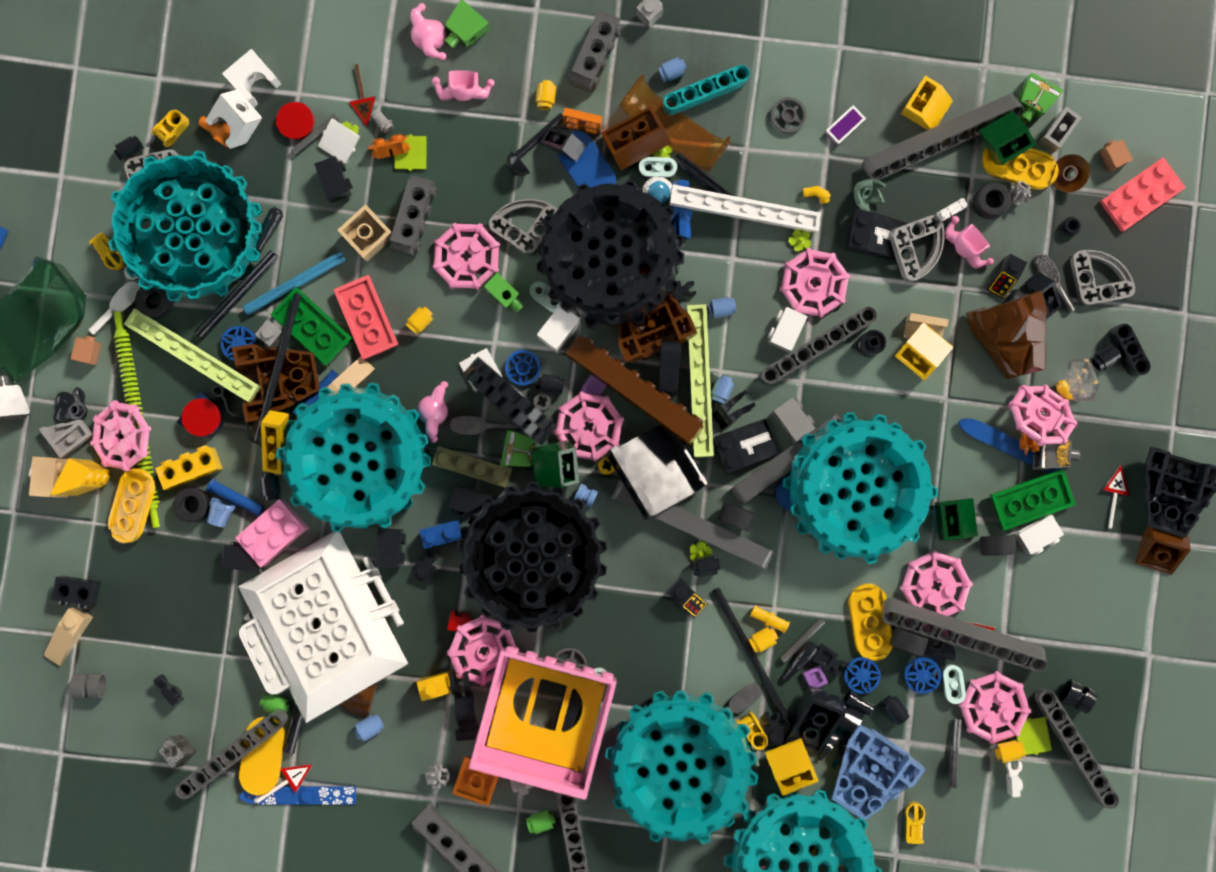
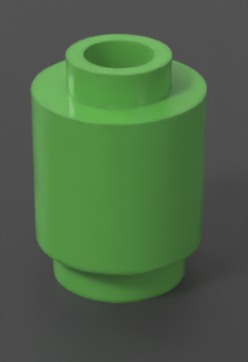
[259,692,290,713]
[526,809,556,834]

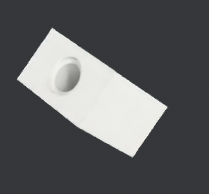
[222,49,281,108]
[206,89,262,149]
[537,304,581,354]

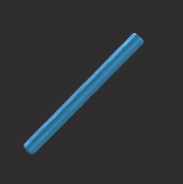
[243,252,346,315]

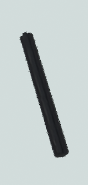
[194,250,278,339]

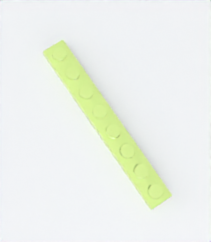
[687,304,714,458]
[124,308,261,402]

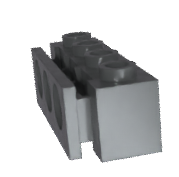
[570,10,622,93]
[389,175,437,257]

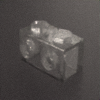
[1064,359,1099,402]

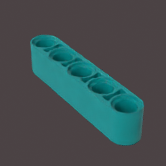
[662,65,750,115]

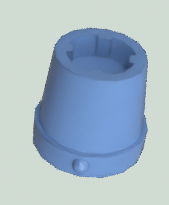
[207,498,236,527]

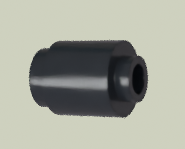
[114,135,145,162]
[1091,344,1122,371]
[536,374,565,395]
[259,473,281,501]
[692,555,721,577]
[881,695,910,725]

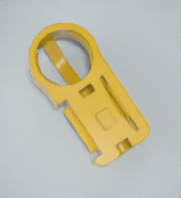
[89,233,125,271]
[904,802,925,844]

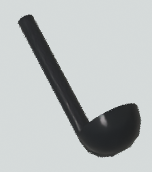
[506,113,563,176]

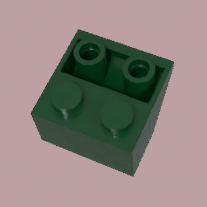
[978,111,1036,165]
[531,440,579,488]
[934,498,978,541]

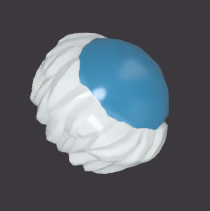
[642,176,672,204]

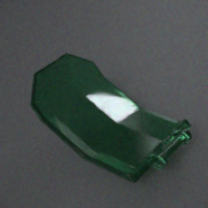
[0,256,87,384]

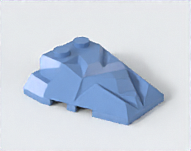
[832,725,926,820]

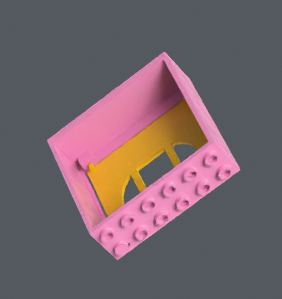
[469,646,617,800]

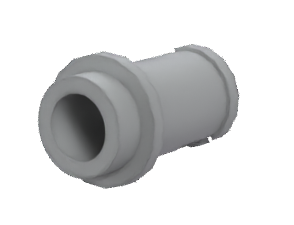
[370,109,394,134]

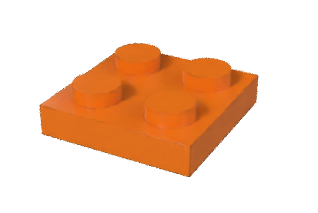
[563,108,602,135]
[452,755,499,806]

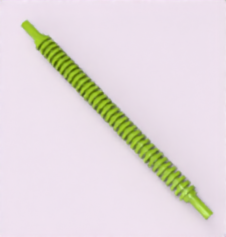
[113,311,160,528]

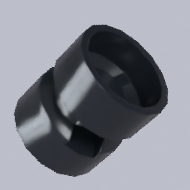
[857,330,887,357]
[1059,679,1097,714]

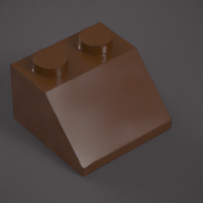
[1135,527,1191,575]

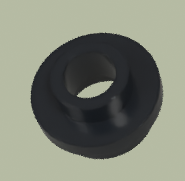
[1061,217,1081,236]

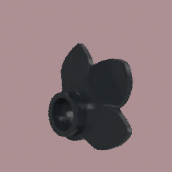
[54,387,88,422]
[916,637,956,669]

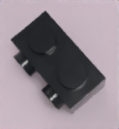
[314,156,353,203]
[375,528,407,568]

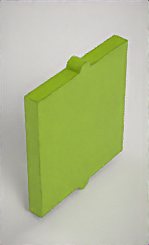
[395,134,427,172]
[1013,717,1052,755]

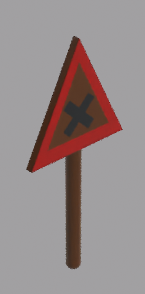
[349,64,376,127]

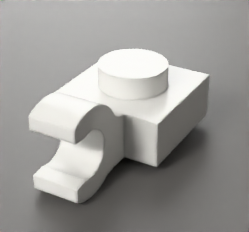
[1005,760,1023,797]

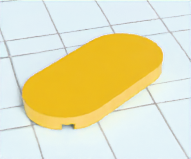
[982,148,1058,190]
[108,468,155,543]
[848,583,893,661]
[239,716,286,795]

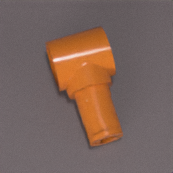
[198,116,230,148]

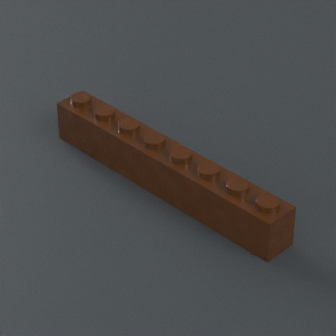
[566,335,704,446]

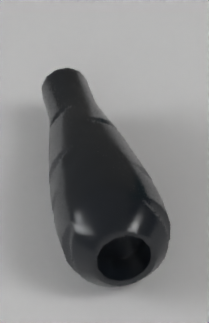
[256,207,284,251]
[782,641,818,682]

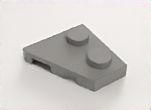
[39,420,93,459]

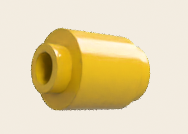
[536,80,556,110]
[405,306,433,335]
[748,627,778,653]
[994,740,1026,763]

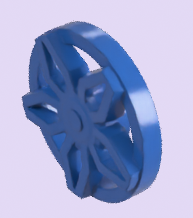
[221,326,257,361]
[505,350,541,386]
[844,657,881,694]
[904,657,941,694]

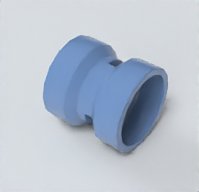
[574,483,599,509]

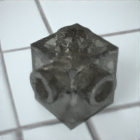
[159,734,196,768]

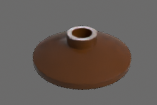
[1053,154,1090,193]

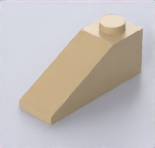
[328,357,375,391]
[44,607,93,666]

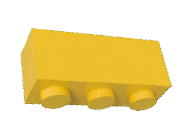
[261,410,289,474]

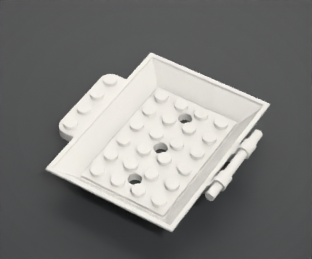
[238,531,408,723]

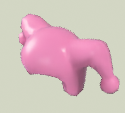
[410,3,446,61]
[432,70,495,101]
[944,216,994,269]
[417,381,448,443]

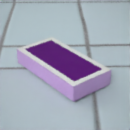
[825,105,866,146]

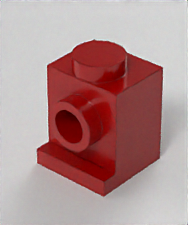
[447,609,477,635]

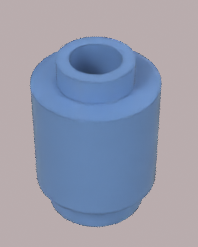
[658,57,687,82]
[707,297,736,319]
[711,375,735,405]
[354,714,384,741]

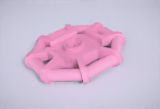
[432,222,501,290]
[780,248,850,318]
[1008,384,1077,446]
[553,391,624,462]
[90,400,151,472]
[900,550,973,616]
[447,614,518,687]
[958,671,1032,745]

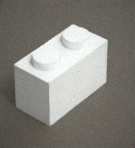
[768,307,808,353]
[1014,515,1064,555]

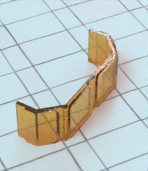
[620,74,731,171]

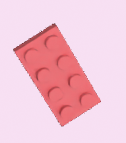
[1099,157,1186,232]
[333,275,399,360]

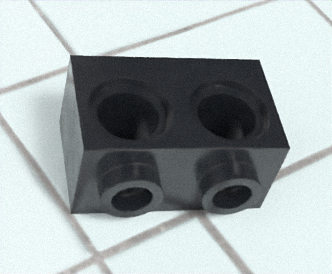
[51,576,101,609]

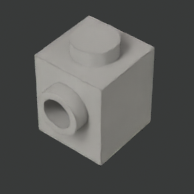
[636,0,663,28]
[255,320,284,347]

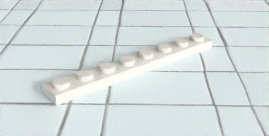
[669,185,821,233]

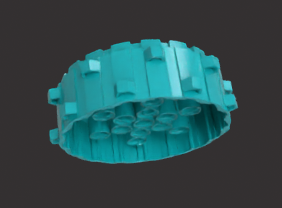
[108,150,263,303]
[276,382,432,532]
[782,412,938,564]
[605,690,758,844]
[724,790,882,872]

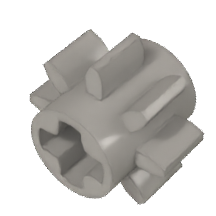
[1008,181,1032,205]
[425,764,449,789]
[510,779,533,796]

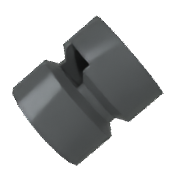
[70,673,107,699]

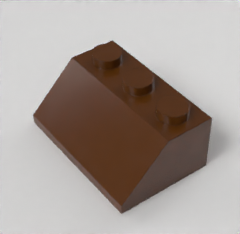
[601,106,671,170]

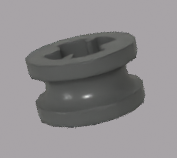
[534,393,551,411]

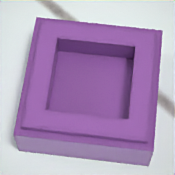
[581,375,606,396]
[802,665,828,688]

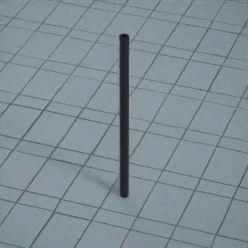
[254,293,302,443]
[713,587,792,727]

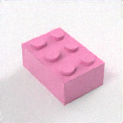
[235,499,309,567]

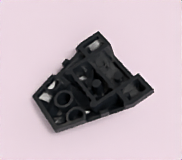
[1145,446,1216,538]

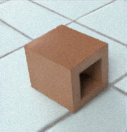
[1099,139,1133,172]
[71,335,102,365]

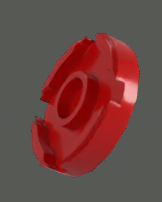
[276,102,315,140]
[182,398,222,437]

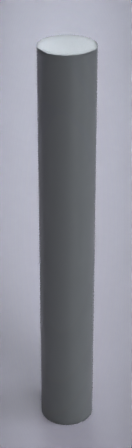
[291,114,339,155]
[780,618,826,663]

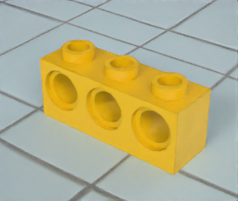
[155,445,223,490]

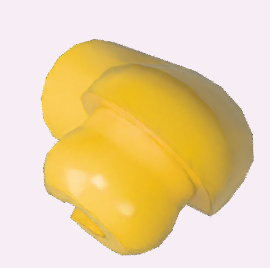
[803,186,830,204]
[1056,380,1083,400]

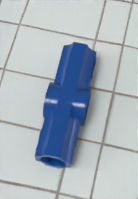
[672,180,692,240]

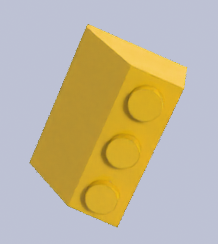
[50,458,111,496]

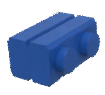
[420,520,464,549]

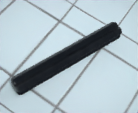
[674,152,735,196]

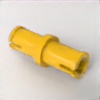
[750,605,790,633]

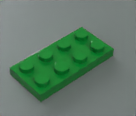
[270,287,353,367]
[989,468,1076,531]

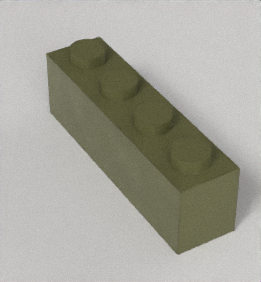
[432,446,513,488]

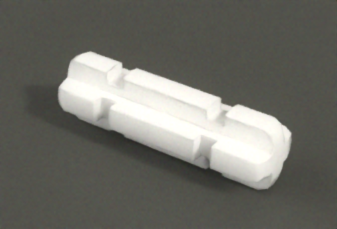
[937,198,968,221]

